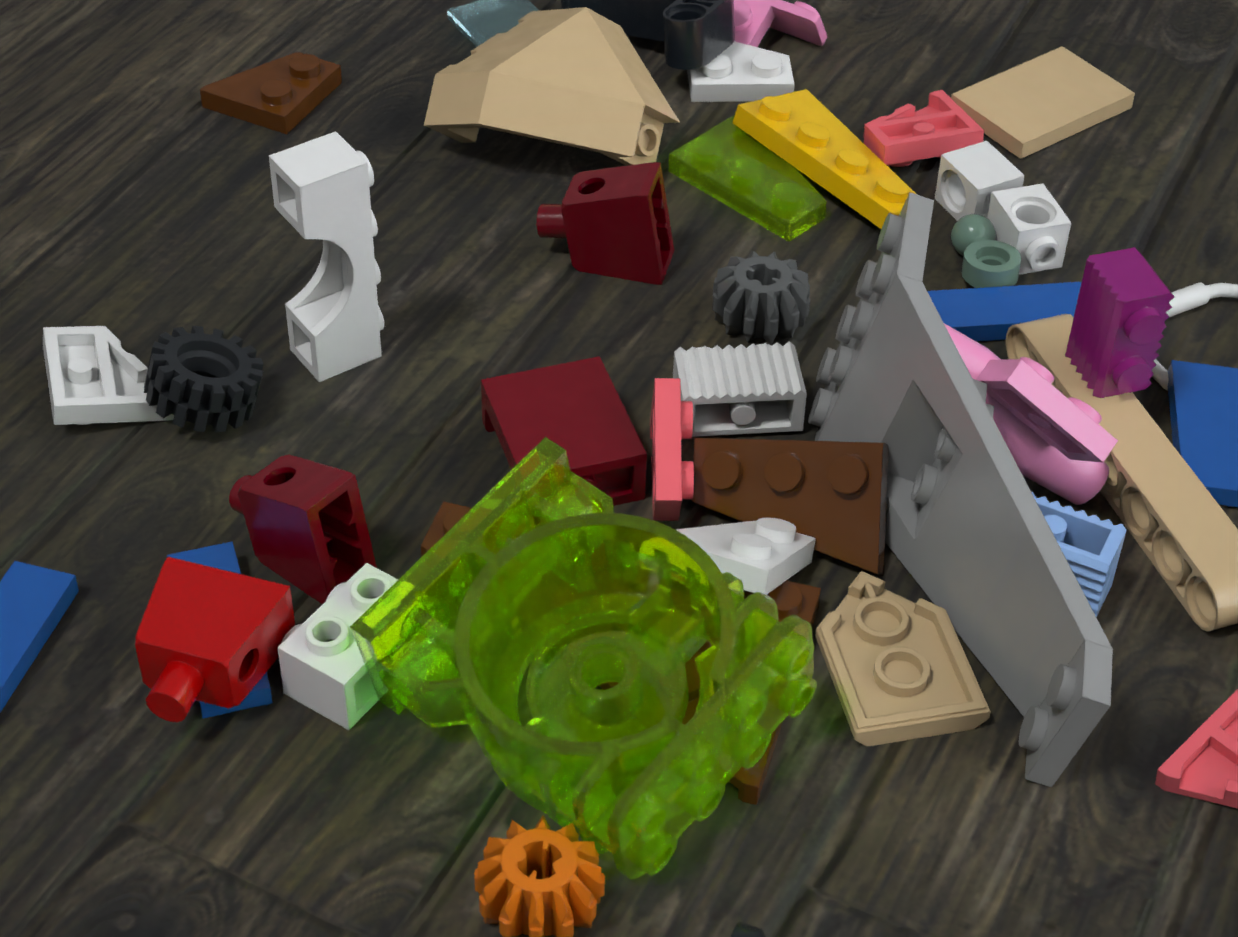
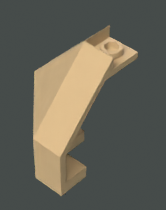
[424,7,680,166]

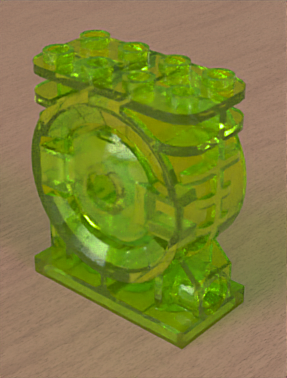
[350,437,817,879]

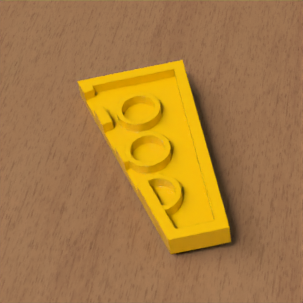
[732,89,916,229]

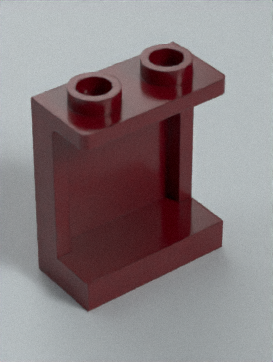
[481,356,647,523]

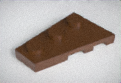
[692,438,889,574]

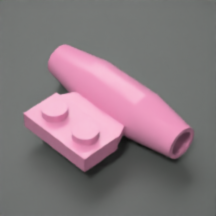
[944,323,1118,505]

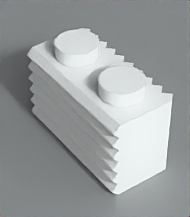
[673,342,807,437]

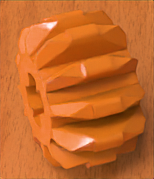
[474,815,605,937]

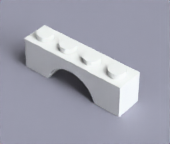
[269,131,384,382]

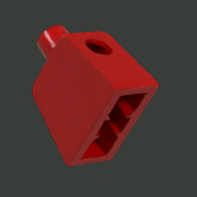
[135,557,295,722]

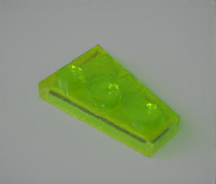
[668,115,827,242]

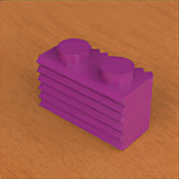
[1065,247,1175,398]

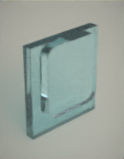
[447,0,539,47]

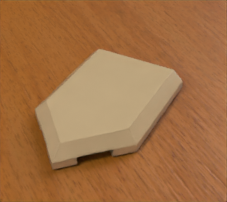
[815,571,991,747]

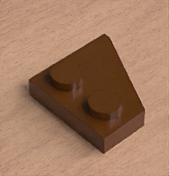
[200,52,342,134]

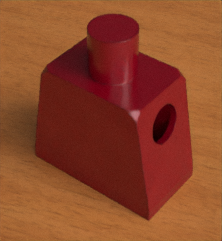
[536,162,674,285]
[229,454,377,605]

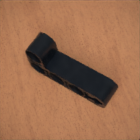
[561,0,735,70]

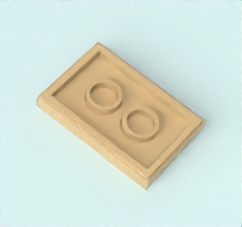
[951,46,1135,159]

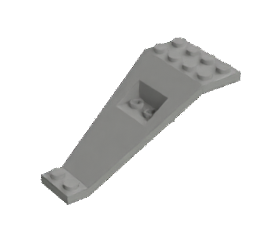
[808,192,1113,787]

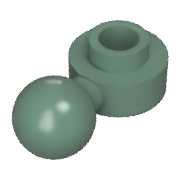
[951,214,1021,288]

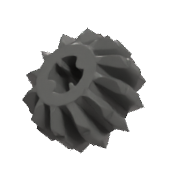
[712,250,811,345]

